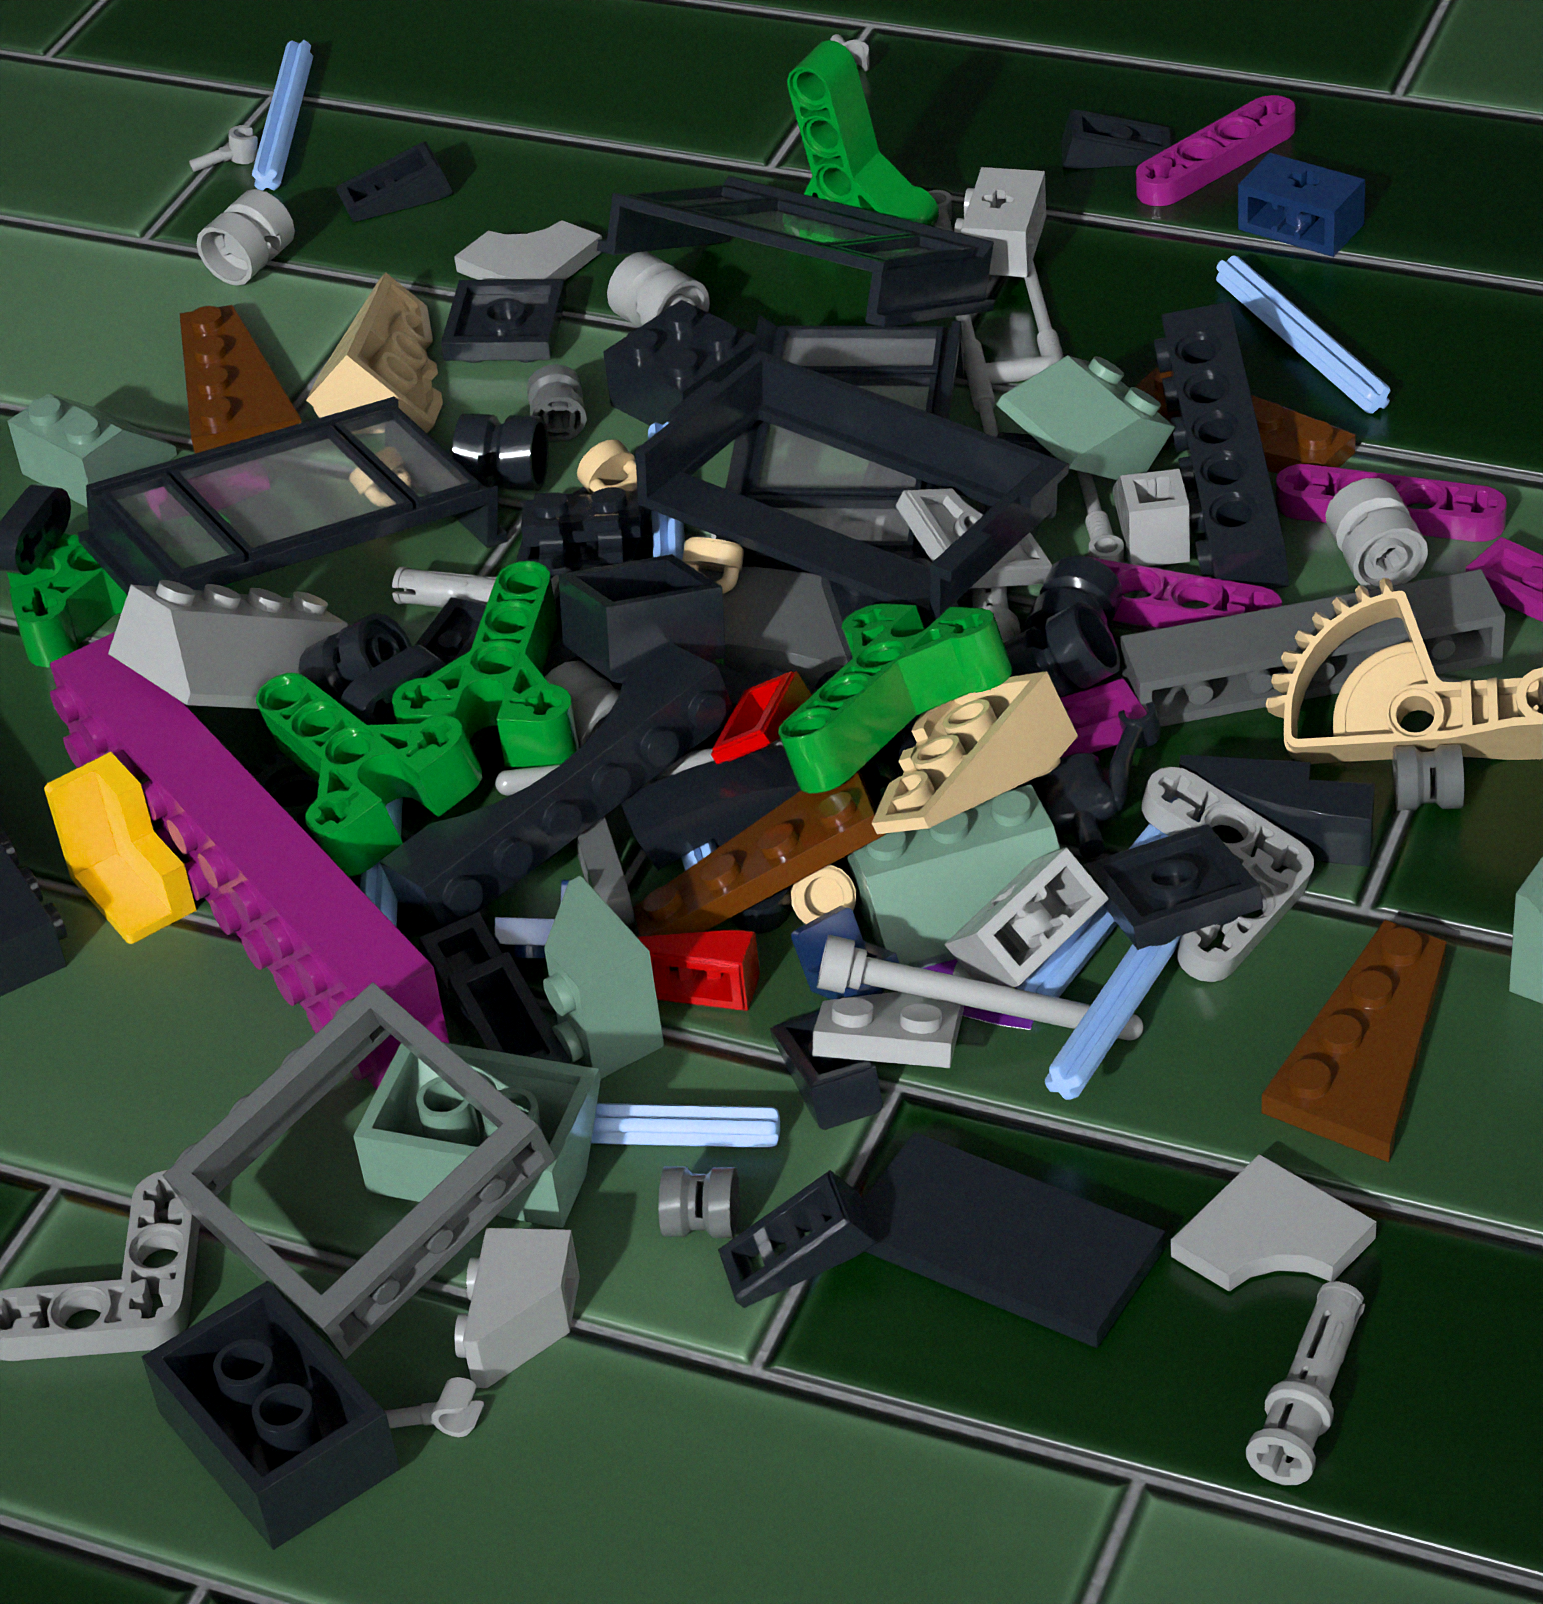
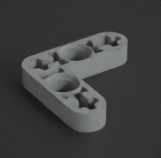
[1142,767,1314,982]
[0,1170,200,1361]

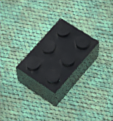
[142,1281,400,1550]

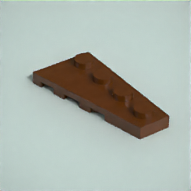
[179,305,302,453]
[1135,366,1356,474]
[633,770,886,936]
[1262,920,1447,1163]

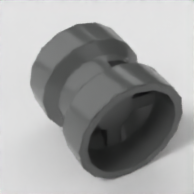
[526,364,587,442]
[1392,744,1464,811]
[659,1166,740,1238]

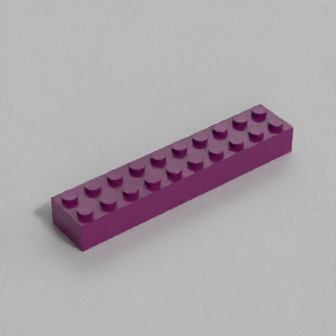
[50,632,449,1090]

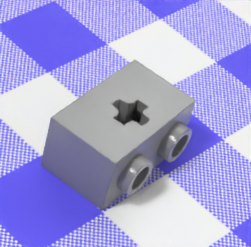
[954,167,1046,277]
[944,847,1109,988]

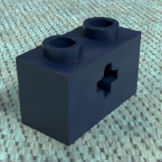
[1238,153,1365,257]

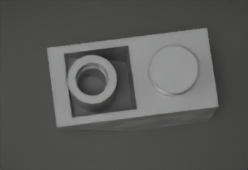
[1113,469,1190,567]
[455,1228,580,1388]

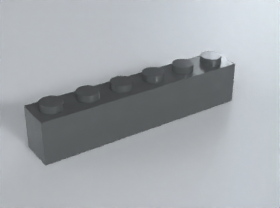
[1121,569,1505,727]

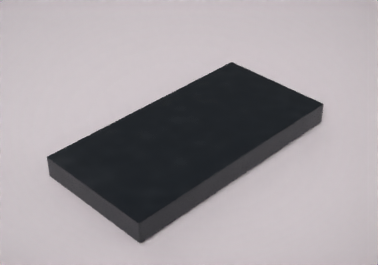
[863,1132,1165,1348]

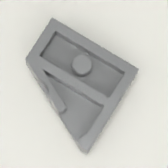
[813,991,964,1068]

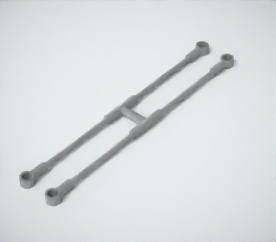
[928,190,1124,586]

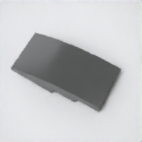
[698,566,848,687]

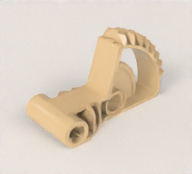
[1266,577,1543,764]

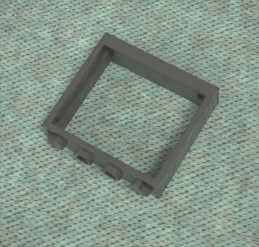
[162,982,556,1360]

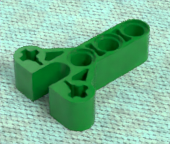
[782,40,939,255]
[6,515,235,667]
[392,561,579,768]
[778,604,1012,794]
[256,673,482,877]

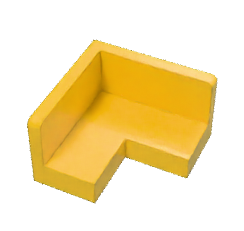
[44,752,197,944]

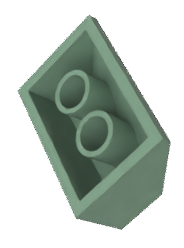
[847,784,1060,968]
[353,1042,601,1228]

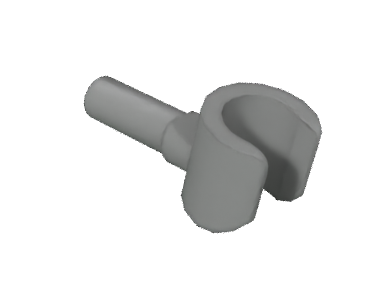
[831,34,869,71]
[189,125,258,173]
[385,1377,484,1437]

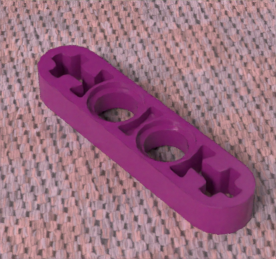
[1136,95,1296,206]
[1276,464,1507,542]
[1090,557,1282,629]

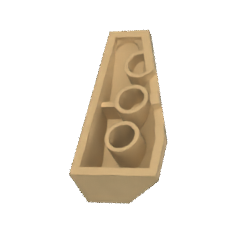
[306,272,443,435]
[872,671,1078,834]

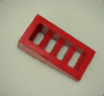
[711,671,812,764]
[637,930,760,1011]

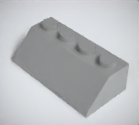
[108,580,348,709]

